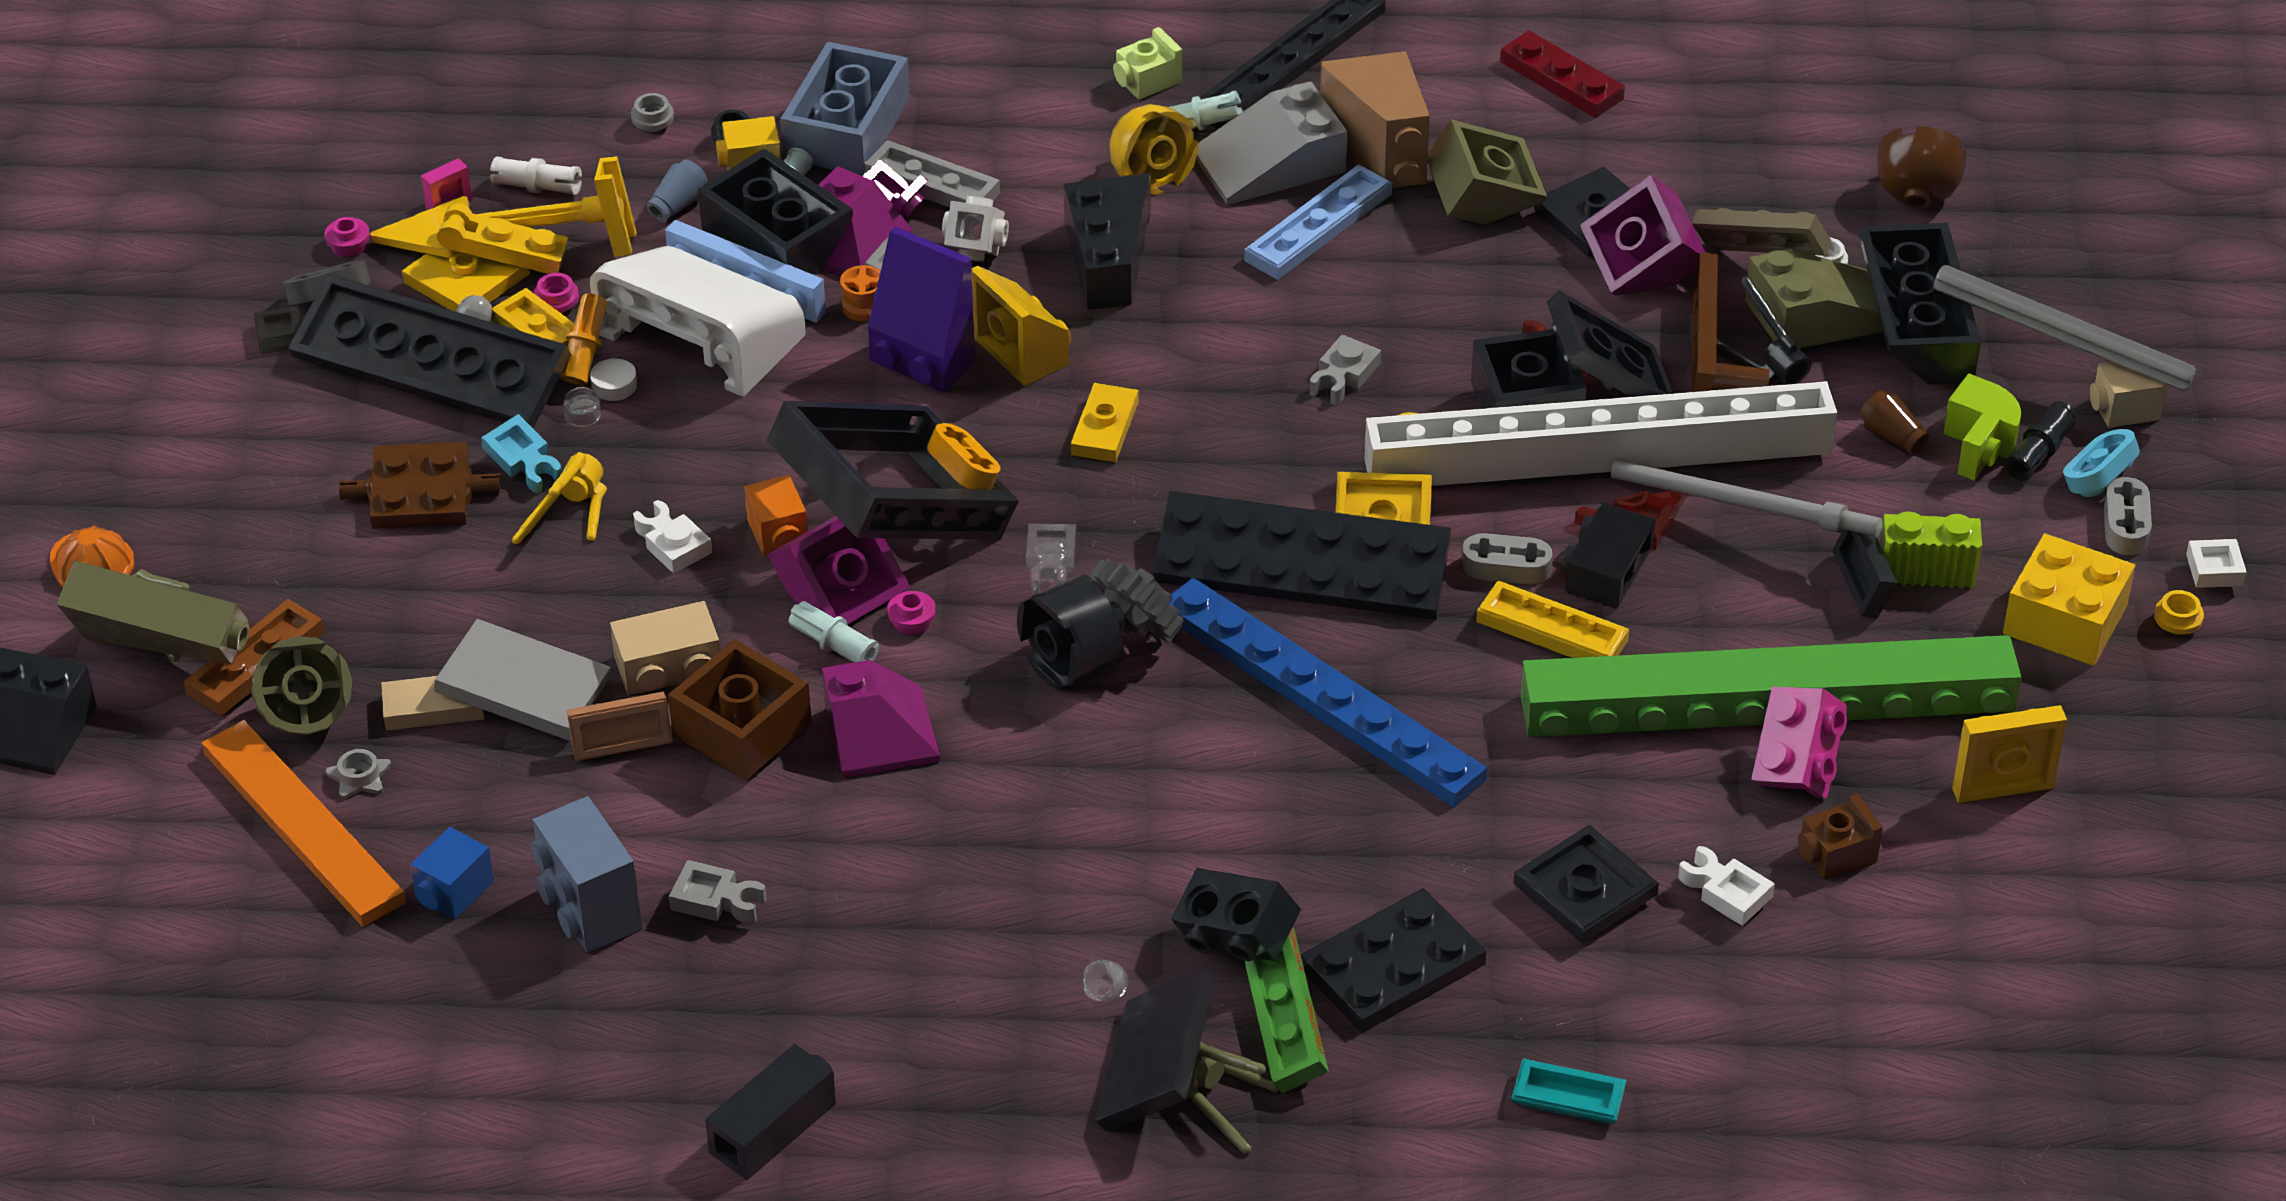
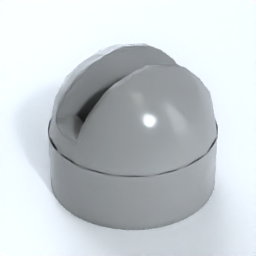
[456,295,493,322]

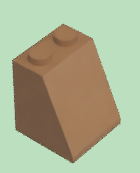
[1320,51,1430,188]

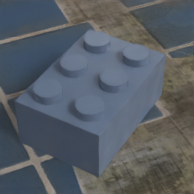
[780,41,910,176]

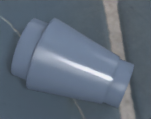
[646,160,708,223]

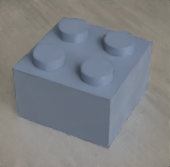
[530,796,642,953]

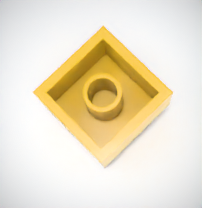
[2003,533,2136,666]

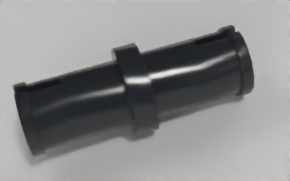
[2005,401,2077,481]

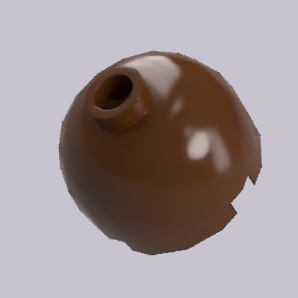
[1877,126,1967,209]

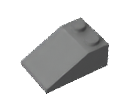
[1196,81,1347,205]

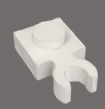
[633,500,712,574]
[1678,846,1775,926]

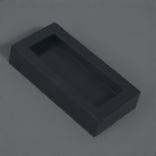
[1832,530,1897,618]

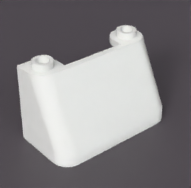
[590,246,806,397]

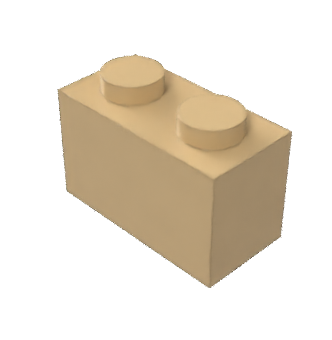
[610,601,720,696]

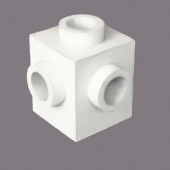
[942,196,1009,262]

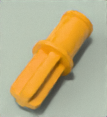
[559,293,607,386]

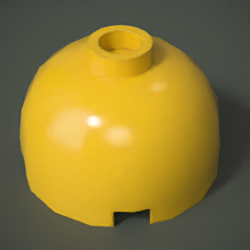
[1109,104,1198,195]

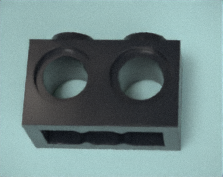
[1171,868,1301,962]

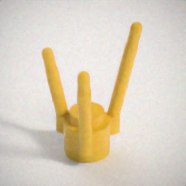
[512,452,607,545]

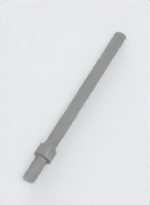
[1611,460,1883,537]

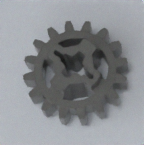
[1088,559,1184,644]

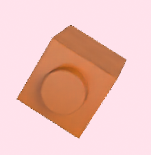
[744,475,808,557]

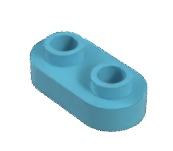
[2063,429,2140,497]

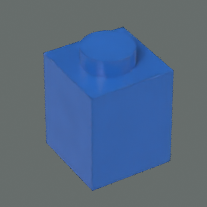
[410,827,494,919]

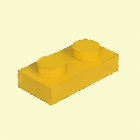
[492,288,574,346]

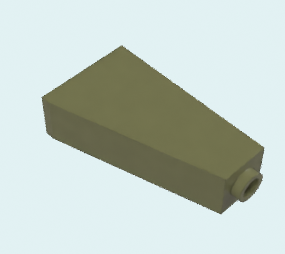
[56,560,250,665]

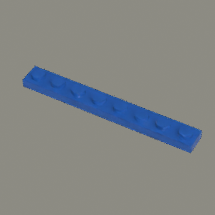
[1170,578,1487,807]

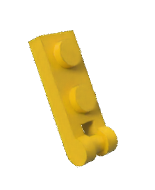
[437,203,568,274]

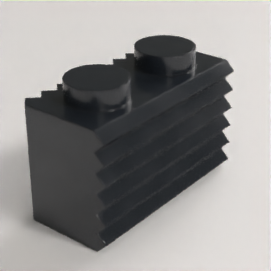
[1561,502,1656,609]

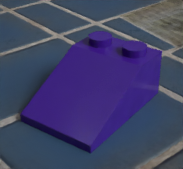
[868,226,975,393]

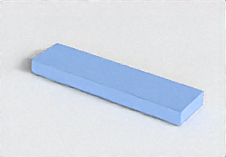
[1244,164,1392,280]

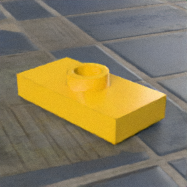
[1071,383,1139,463]

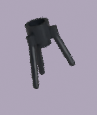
[1716,276,1811,385]

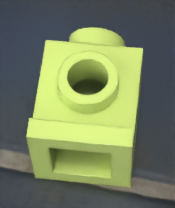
[1113,27,1182,100]

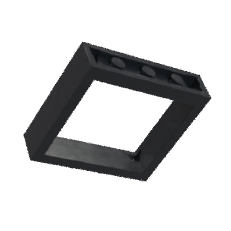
[766,401,1019,540]

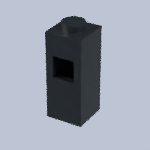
[705,1043,836,1180]

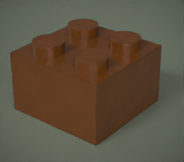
[668,639,812,780]

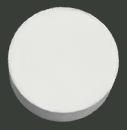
[590,358,637,401]

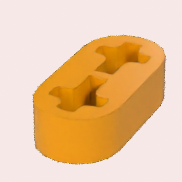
[927,423,1001,490]

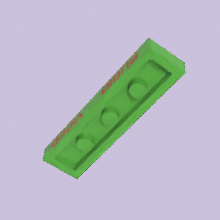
[1245,927,1329,1094]

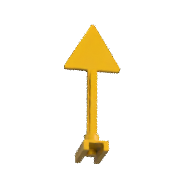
[370,156,637,258]

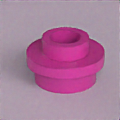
[325,217,370,257]
[534,273,579,313]
[887,591,936,635]

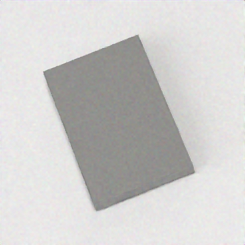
[434,619,611,741]

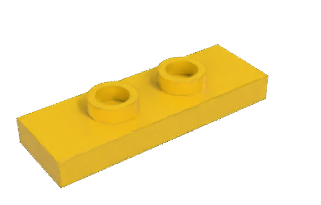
[1476,581,1629,658]

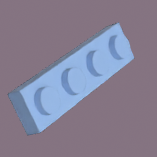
[665,220,826,323]

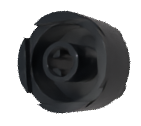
[1017,574,1126,688]

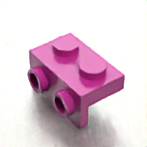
[1751,686,1847,798]

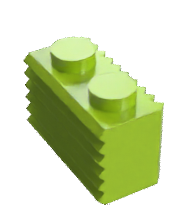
[1879,511,1982,589]

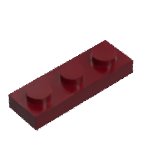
[1500,30,1625,118]

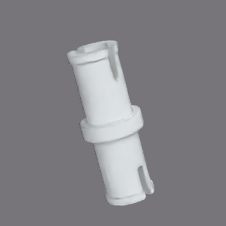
[490,157,582,195]

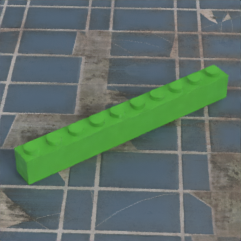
[1520,635,2021,737]

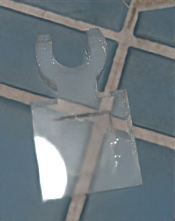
[1026,523,1076,594]

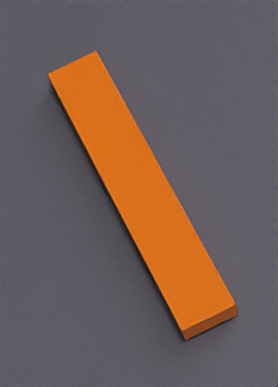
[201,720,406,927]

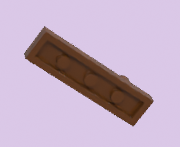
[1691,252,1770,392]

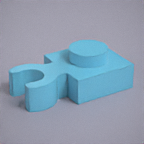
[482,414,561,494]

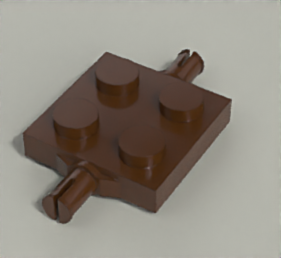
[339,442,501,529]

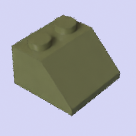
[1427,119,1547,225]

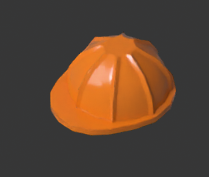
[50,525,134,587]

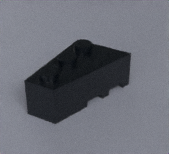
[1064,173,1151,310]

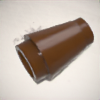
[1859,390,1929,455]

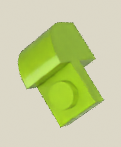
[1943,373,2021,481]

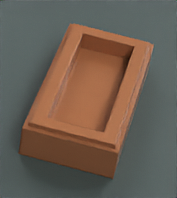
[566,692,673,761]

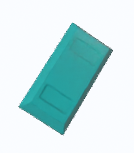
[1511,1059,1627,1125]

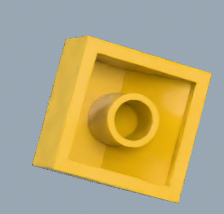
[972,266,1071,386]

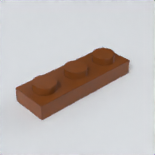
[183,599,325,716]

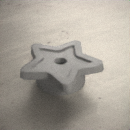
[326,749,391,799]

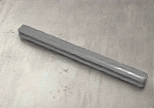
[1934,265,2196,391]

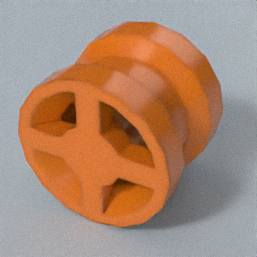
[840,265,880,322]

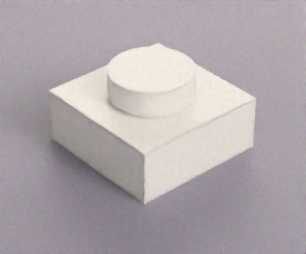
[2186,539,2247,588]

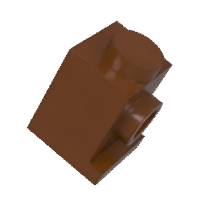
[1798,793,1883,879]

